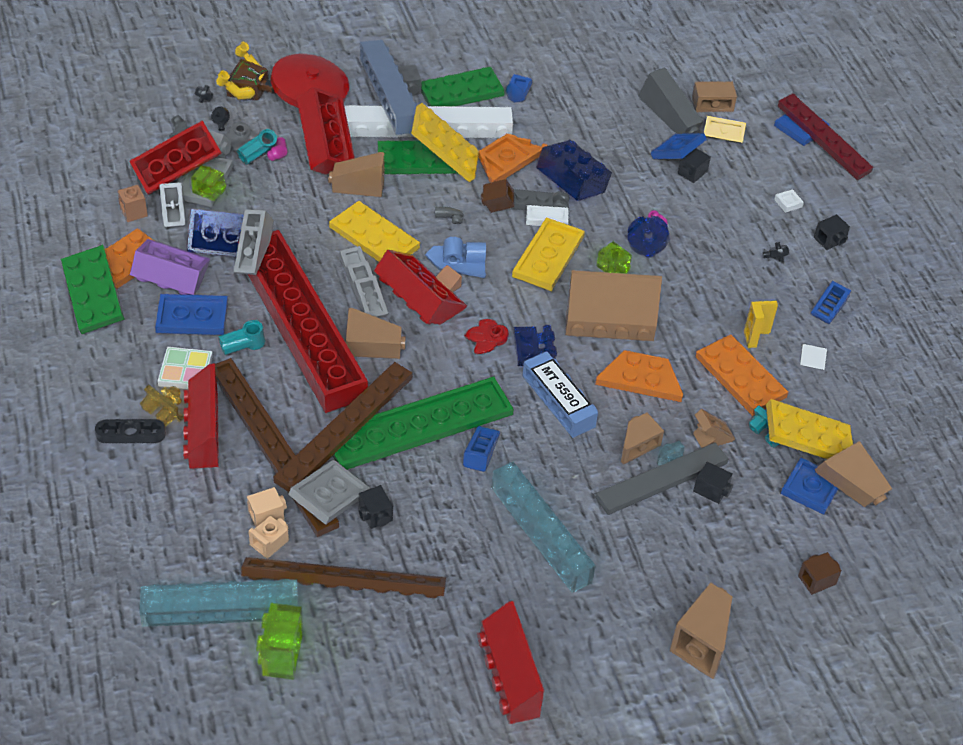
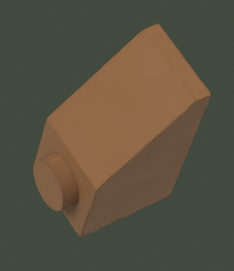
[621,412,664,464]

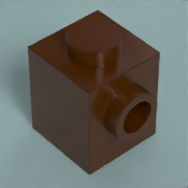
[481,179,514,213]
[798,552,841,595]

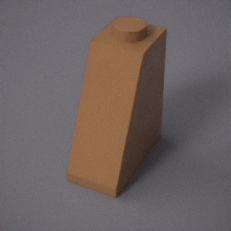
[329,152,385,197]
[346,308,406,359]
[815,441,892,507]

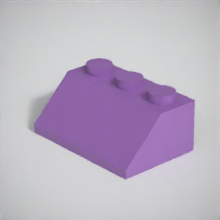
[130,239,210,295]

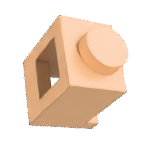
[249,516,289,559]

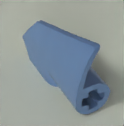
[425,237,486,278]

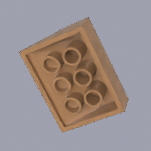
[566,270,662,341]

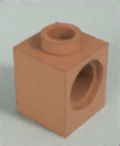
[117,185,147,222]

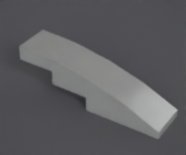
[339,246,389,318]

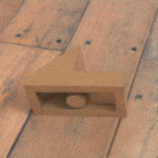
[693,409,735,448]

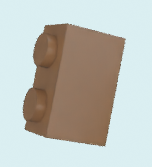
[692,82,737,112]

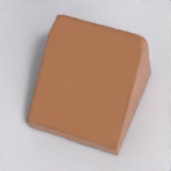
[436,265,462,292]

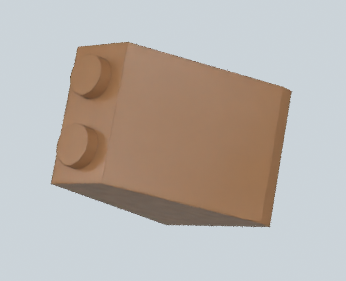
[670,583,733,679]

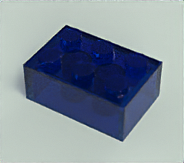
[536,140,612,201]

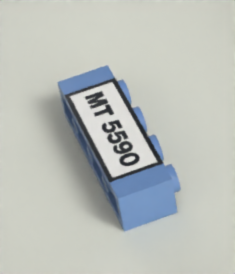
[522,351,598,438]

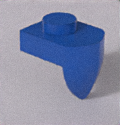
[506,74,532,102]

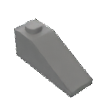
[234,209,274,275]

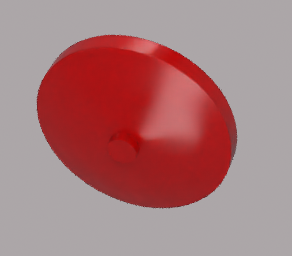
[270,54,349,108]

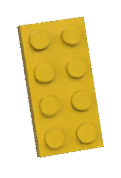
[411,103,479,182]
[329,201,420,262]
[512,217,585,291]
[766,399,853,459]

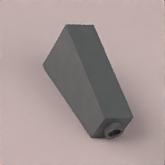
[638,67,703,134]

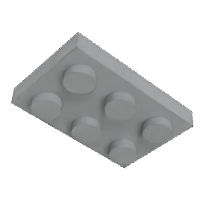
[177,157,233,207]
[288,460,370,524]

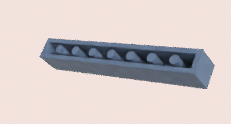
[360,40,417,135]

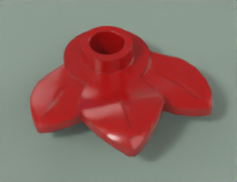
[464,319,509,354]

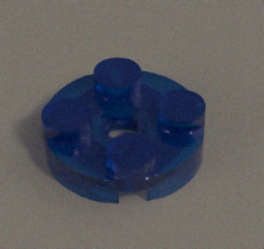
[627,216,670,258]

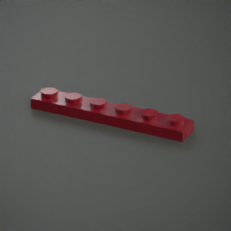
[777,93,874,181]

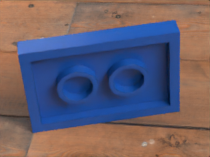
[155,294,228,335]

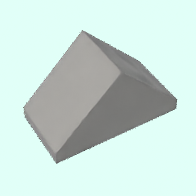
[159,183,185,227]

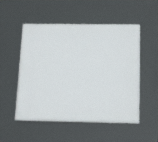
[800,344,827,370]

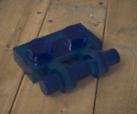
[514,325,557,366]

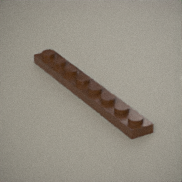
[273,362,413,492]
[241,557,446,598]

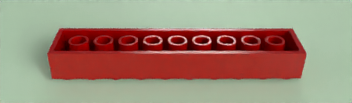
[238,230,368,413]

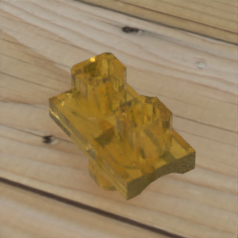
[140,384,184,427]

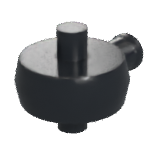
[194,85,213,103]
[211,106,230,131]
[762,242,789,262]

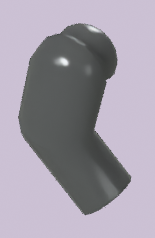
[169,115,188,138]
[435,207,464,224]

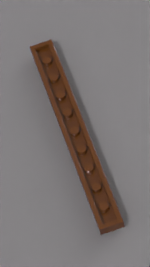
[215,358,339,537]

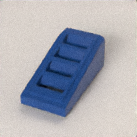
[811,281,851,324]
[463,426,500,472]

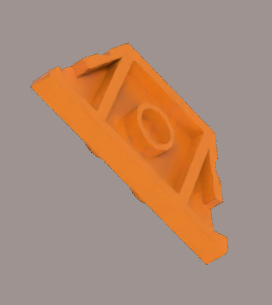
[478,133,549,183]
[595,350,683,402]

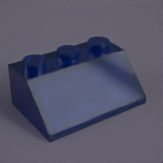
[187,209,244,257]

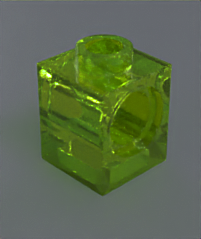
[191,165,226,201]
[596,241,632,274]

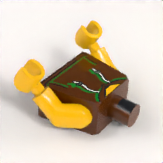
[216,42,275,100]

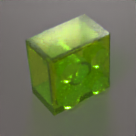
[256,603,303,680]

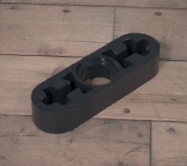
[95,419,166,444]

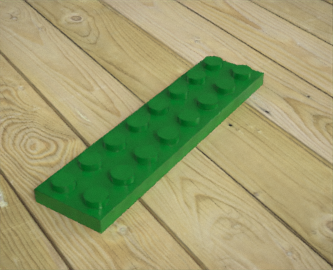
[333,376,514,470]

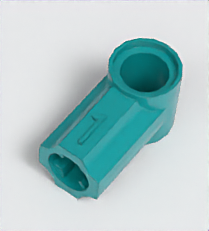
[236,129,277,165]
[218,320,265,355]

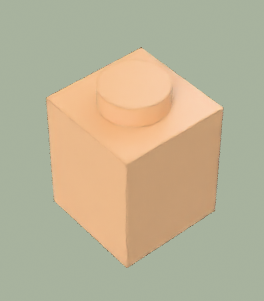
[247,487,287,527]

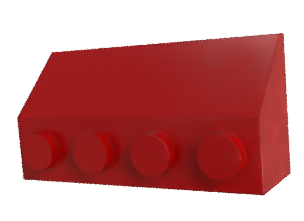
[297,87,355,174]
[129,120,222,195]
[374,249,467,325]
[183,363,219,469]
[477,601,544,724]

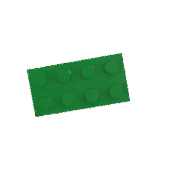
[421,67,505,107]
[377,140,459,174]
[61,245,125,334]

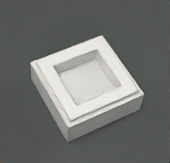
[774,189,804,213]

